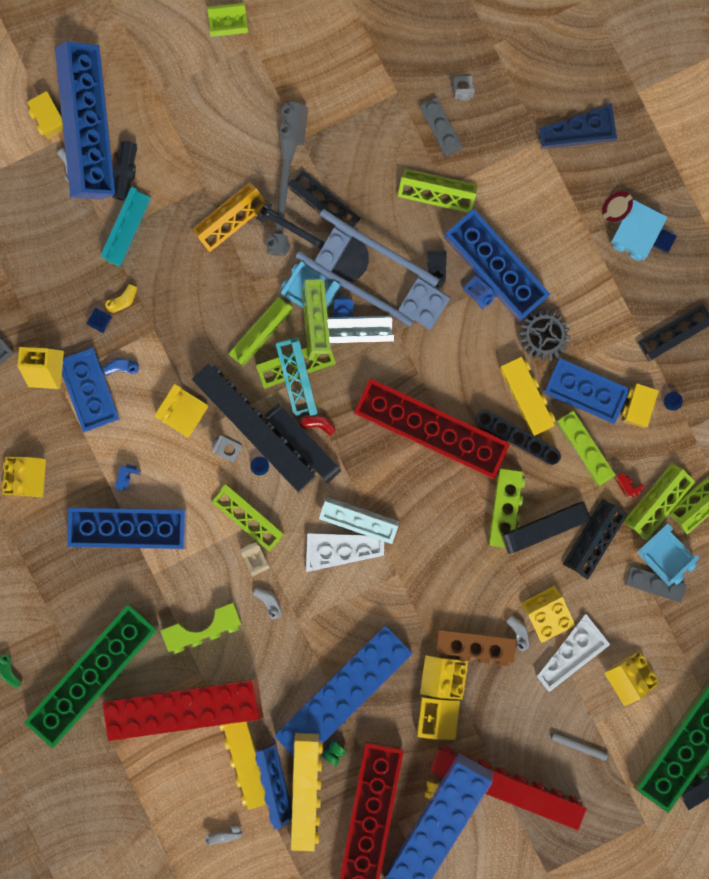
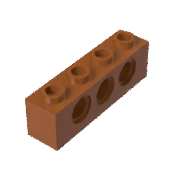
[436,629,516,666]

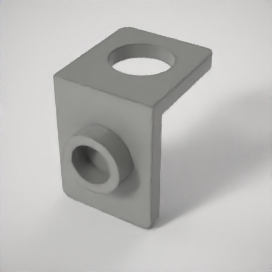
[453,76,475,100]
[212,435,242,462]

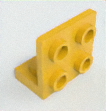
[154,384,208,438]
[521,585,575,643]

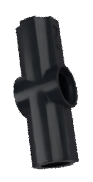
[112,141,138,201]

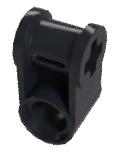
[427,250,447,288]

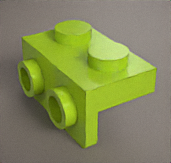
[207,3,248,37]

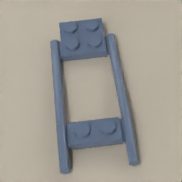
[296,209,451,330]

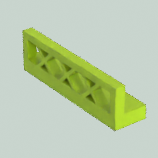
[398,168,478,213]
[302,280,331,360]
[229,297,293,367]
[256,346,336,389]
[623,463,695,541]
[668,476,709,535]
[212,484,285,552]

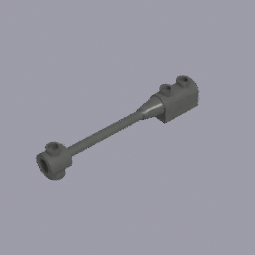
[266,102,308,256]

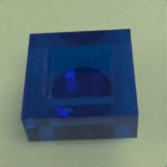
[653,228,677,254]
[86,308,113,334]

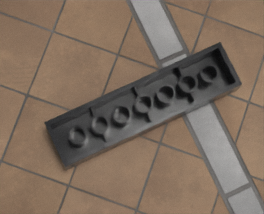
[192,363,316,494]

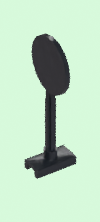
[255,200,369,282]

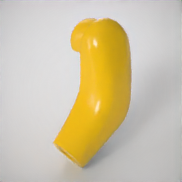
[105,284,137,313]

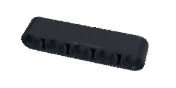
[264,403,342,484]
[475,410,561,466]
[501,501,591,554]

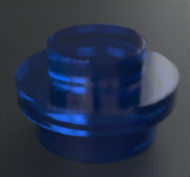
[663,392,683,411]
[250,457,269,476]

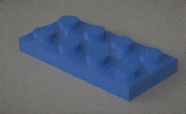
[62,348,120,433]
[544,358,630,424]
[256,744,292,830]

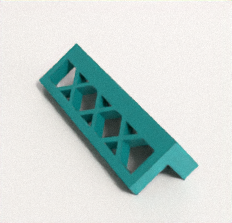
[100,187,151,267]
[275,337,317,416]

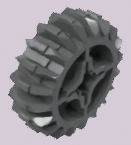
[519,310,571,361]

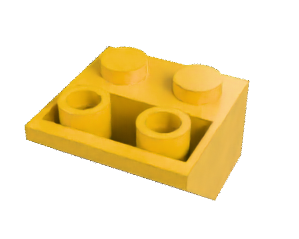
[17,347,64,389]
[2,457,46,497]
[604,650,660,706]
[420,655,468,700]
[417,696,460,740]

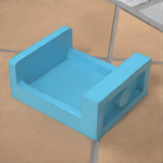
[610,200,667,261]
[280,261,341,308]
[637,524,700,586]

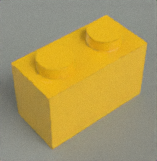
[27,91,63,139]
[621,384,659,429]

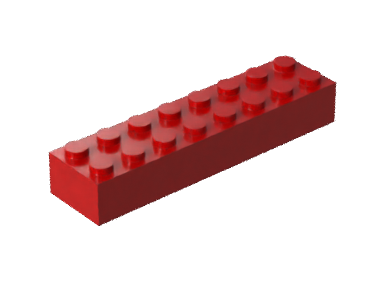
[354,378,510,480]
[102,678,264,741]
[339,741,404,879]
[429,745,587,831]

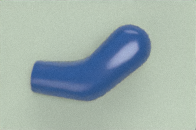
[102,358,139,376]

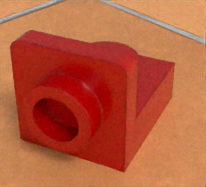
[614,473,645,498]

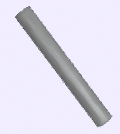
[551,733,608,761]

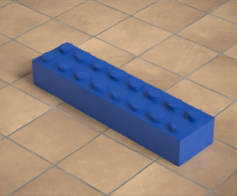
[55,41,115,200]
[274,625,413,756]
[382,753,493,879]

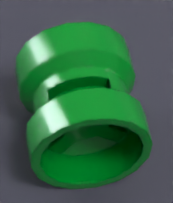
[321,739,348,767]

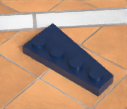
[539,103,617,149]

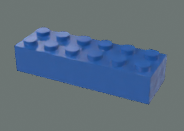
[444,209,551,322]
[67,508,187,549]

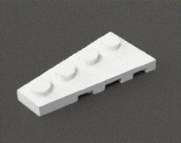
[306,534,384,572]
[537,614,610,692]

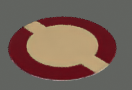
[602,191,633,223]

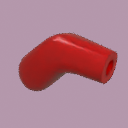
[300,415,337,436]

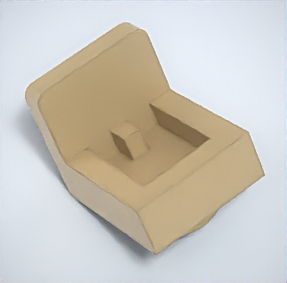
[240,542,270,576]

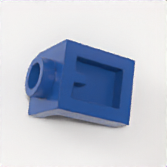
[462,276,495,309]
[334,296,353,317]
[115,464,141,491]

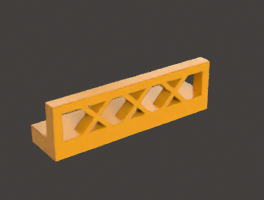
[191,182,266,252]

